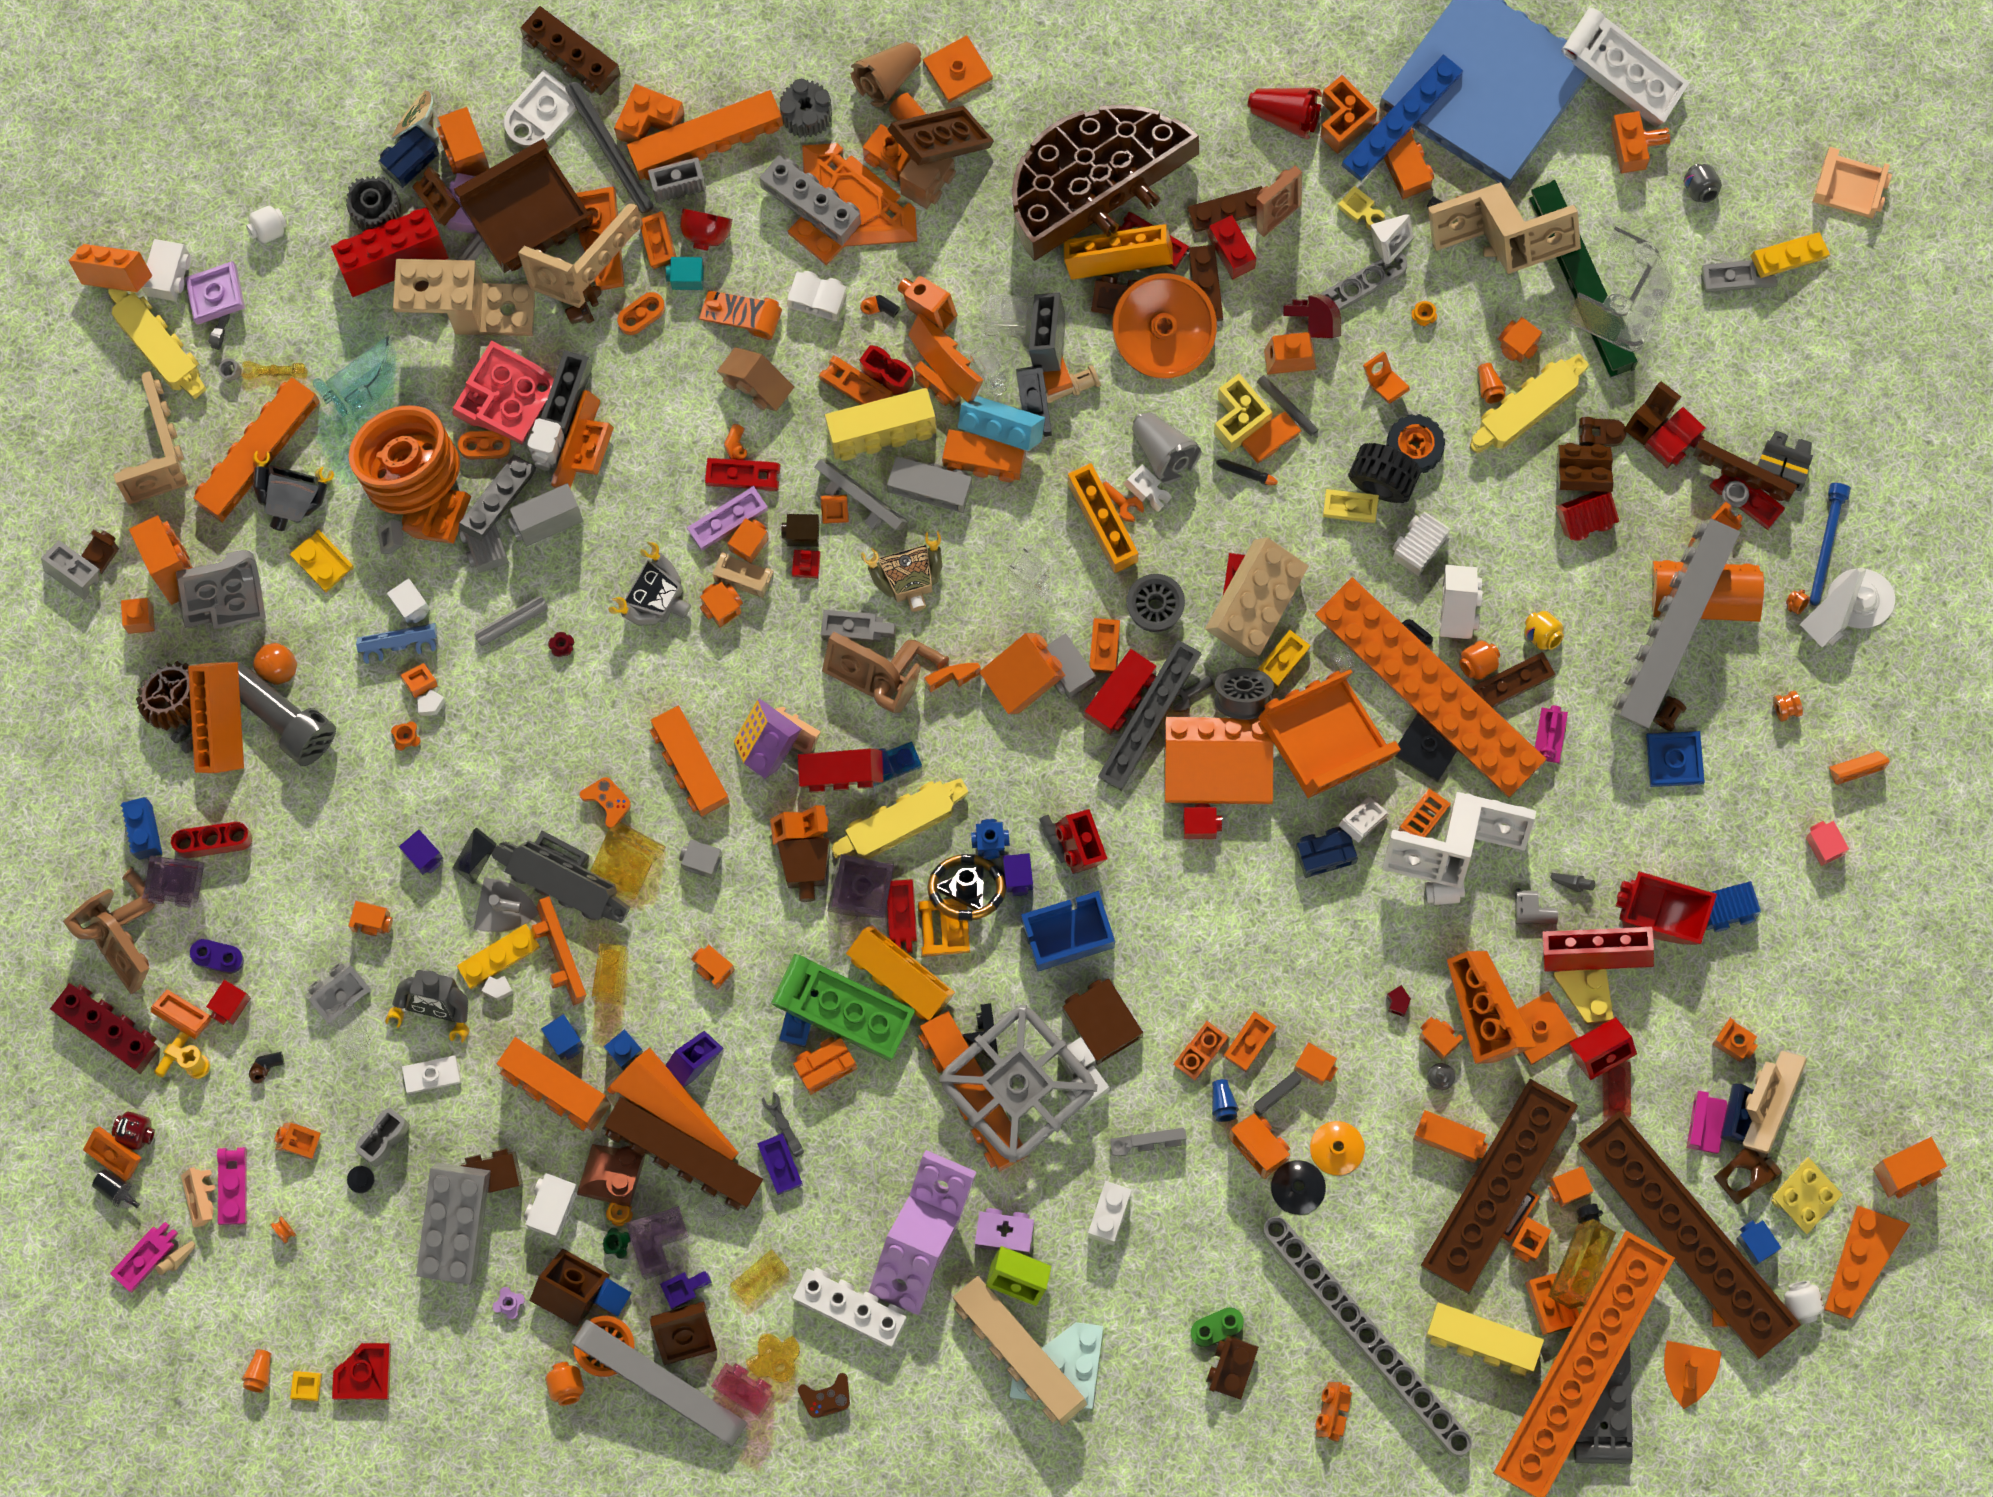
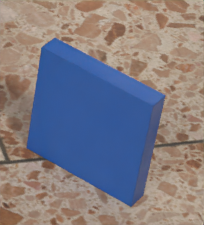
[1646,731,1705,787]

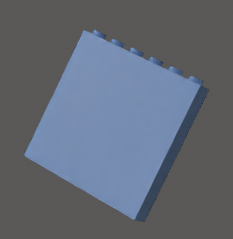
[1379,0,1589,189]

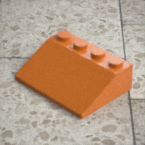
[1165,717,1273,804]

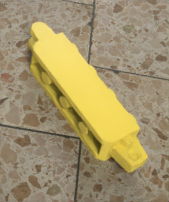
[108,288,207,399]
[1470,354,1589,453]
[832,778,969,861]

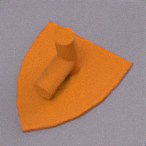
[1664,1340,1722,1409]

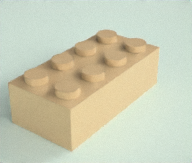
[1205,537,1309,657]

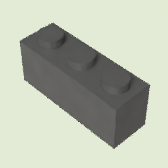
[1029,292,1065,372]
[540,350,592,438]

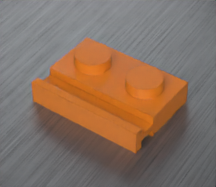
[1525,1270,1579,1335]

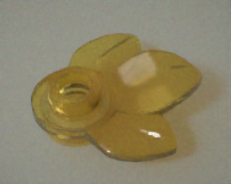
[746,1333,800,1383]

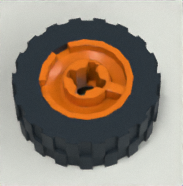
[1386,414,1445,474]

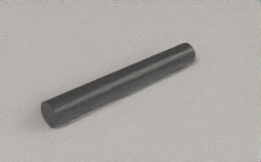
[1257,375,1319,437]

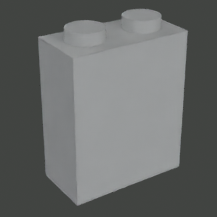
[508,483,584,547]

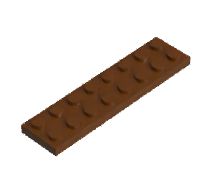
[1421,1079,1578,1294]

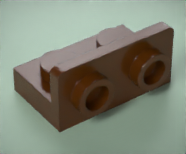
[1091,275,1138,315]
[1206,1335,1259,1400]

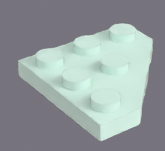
[1010,1322,1103,1410]

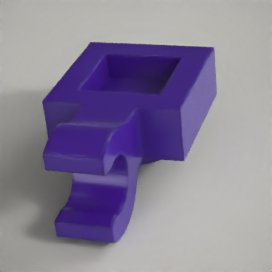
[660,1271,712,1310]

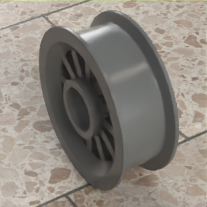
[1127,574,1185,632]
[1214,668,1274,720]

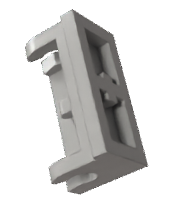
[41,540,100,600]

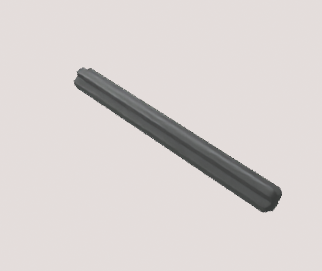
[566,82,654,213]

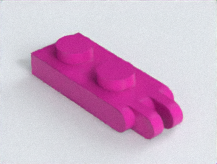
[110,1222,178,1293]

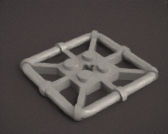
[939,1005,1098,1163]

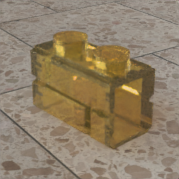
[592,943,629,1005]

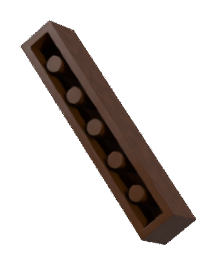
[602,1097,763,1211]

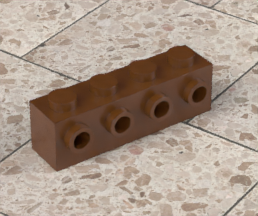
[520,6,620,96]

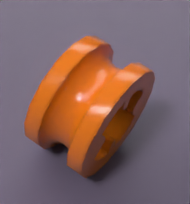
[270,1216,296,1244]

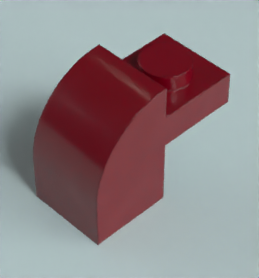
[1283,294,1341,338]

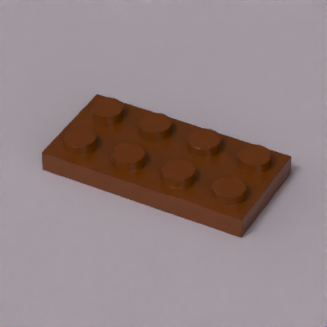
[887,106,994,166]

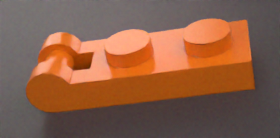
[818,355,893,405]

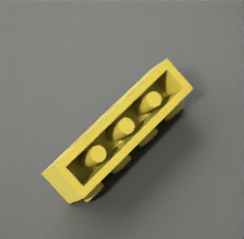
[1425,1302,1544,1376]

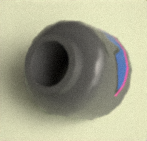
[1683,164,1722,203]

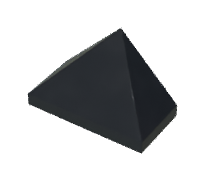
[452,827,497,884]

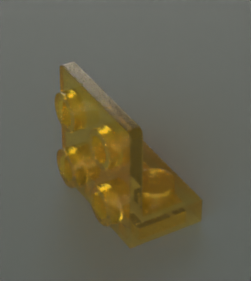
[590,822,666,900]

